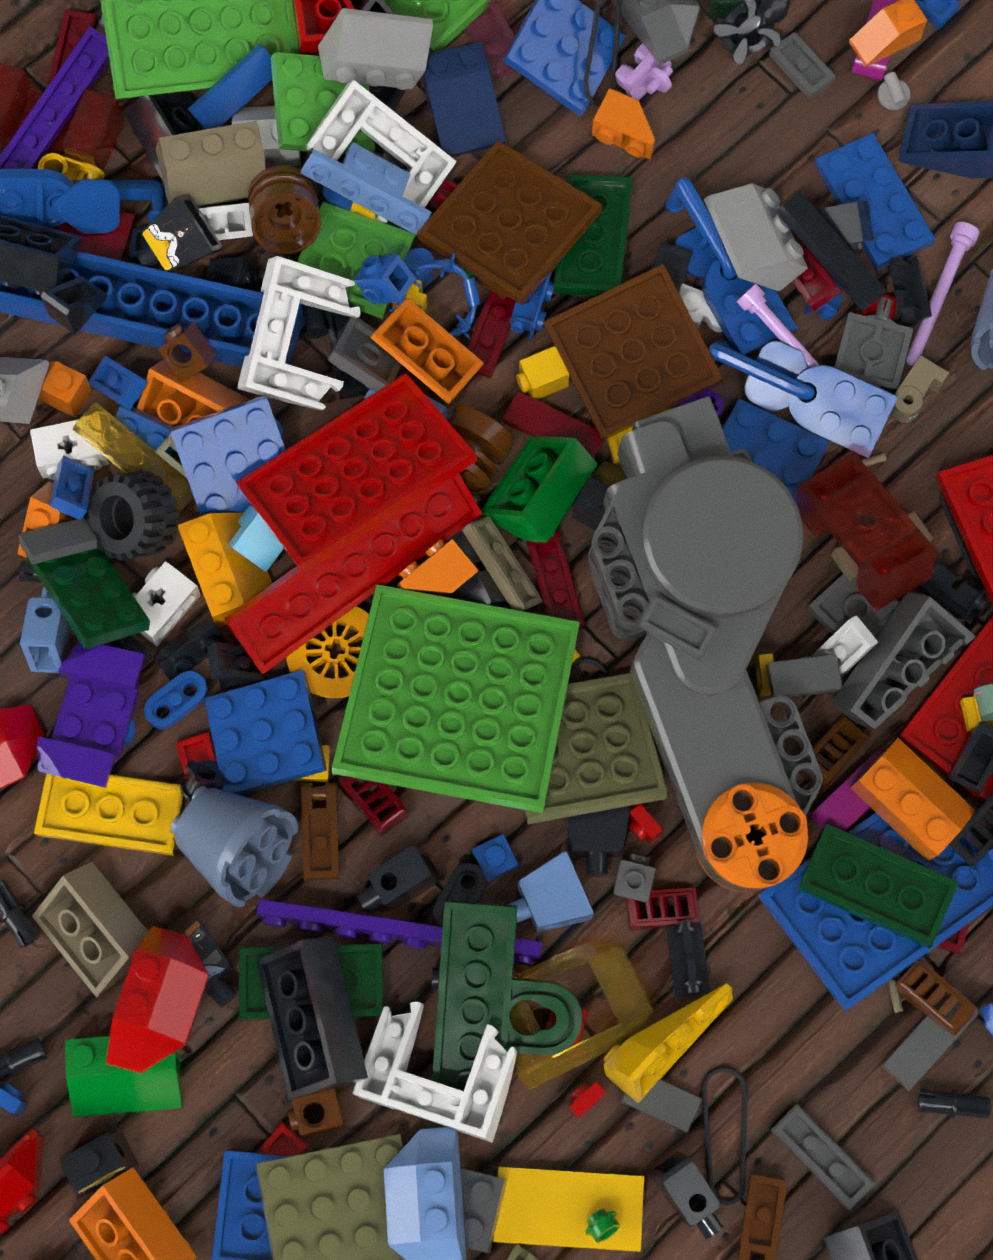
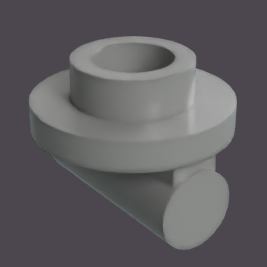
[878,72,910,110]

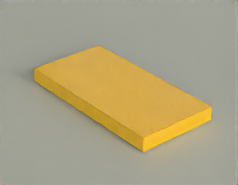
[34,774,185,856]
[494,1167,644,1252]

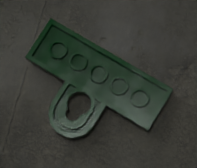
[432,900,582,1125]

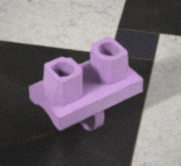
[615,43,673,100]

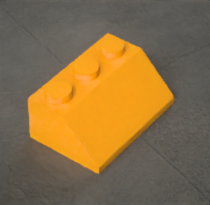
[177,512,272,628]

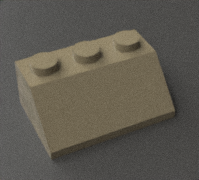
[156,121,265,207]
[32,862,149,998]

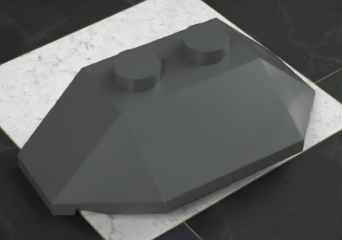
[611,0,700,65]

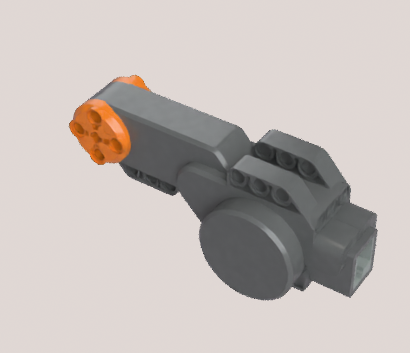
[587,396,823,892]

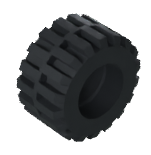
[86,471,179,560]

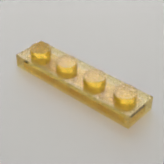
[72,402,194,514]

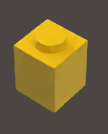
[516,346,570,400]

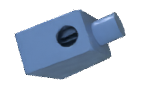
[20,587,70,673]
[507,851,594,932]

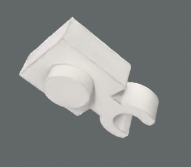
[679,284,722,332]

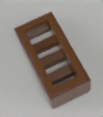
[798,715,870,791]
[896,960,978,1037]

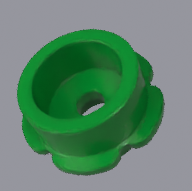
[585,1209,620,1243]

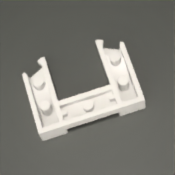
[305,80,457,223]
[237,256,360,411]
[353,1002,518,1142]

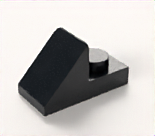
[207,642,273,689]

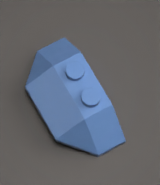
[384,1127,466,1260]

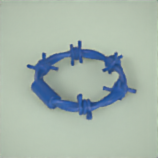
[389,253,481,340]

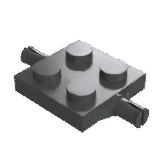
[834,297,914,394]

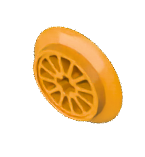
[286,606,369,698]

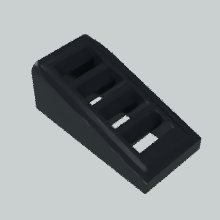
[948,795,993,868]

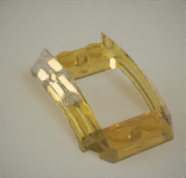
[510,942,654,1091]

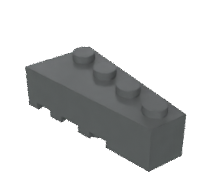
[831,591,976,730]

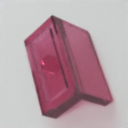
[465,0,517,82]

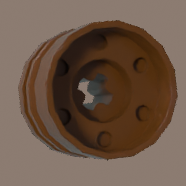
[248,165,321,254]
[447,405,515,493]

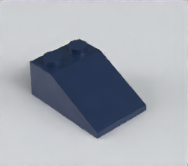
[421,42,506,157]
[898,101,993,178]

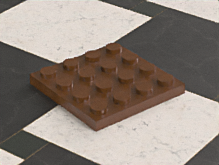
[417,140,602,306]
[543,264,723,441]

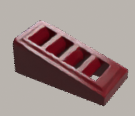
[339,776,409,837]
[625,887,700,931]

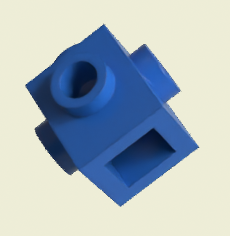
[354,254,416,304]

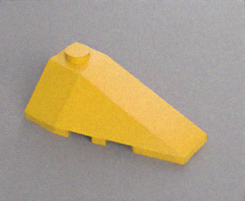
[604,983,733,1104]

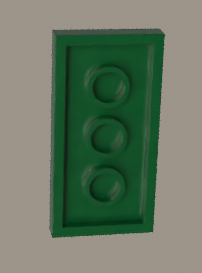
[554,174,633,296]
[27,543,150,649]
[797,824,959,949]
[239,944,383,1021]

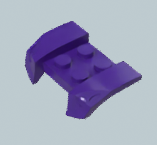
[37,644,145,788]

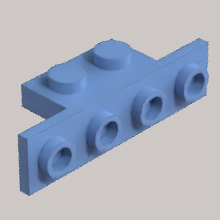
[300,142,431,235]

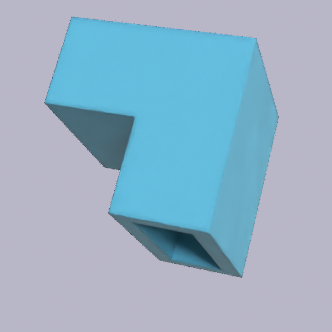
[228,505,284,572]

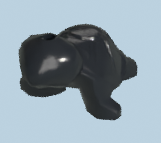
[713,0,791,64]

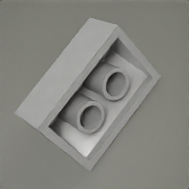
[318,8,433,90]
[704,183,808,292]
[0,357,50,424]

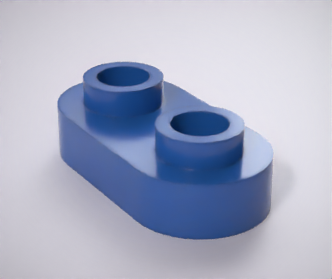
[144,671,208,729]

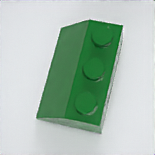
[481,436,598,543]
[65,1036,183,1117]

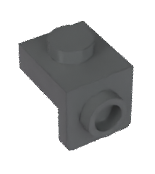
[614,853,656,902]

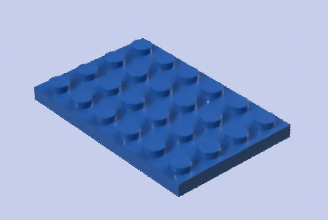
[758,813,993,1012]

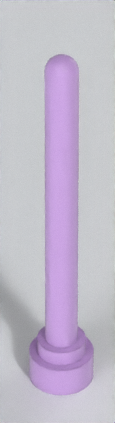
[906,222,980,366]
[736,284,819,368]

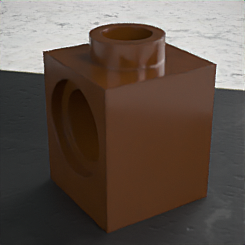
[158,321,217,382]
[288,1088,345,1138]

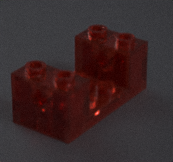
[0,63,124,171]
[796,452,937,611]

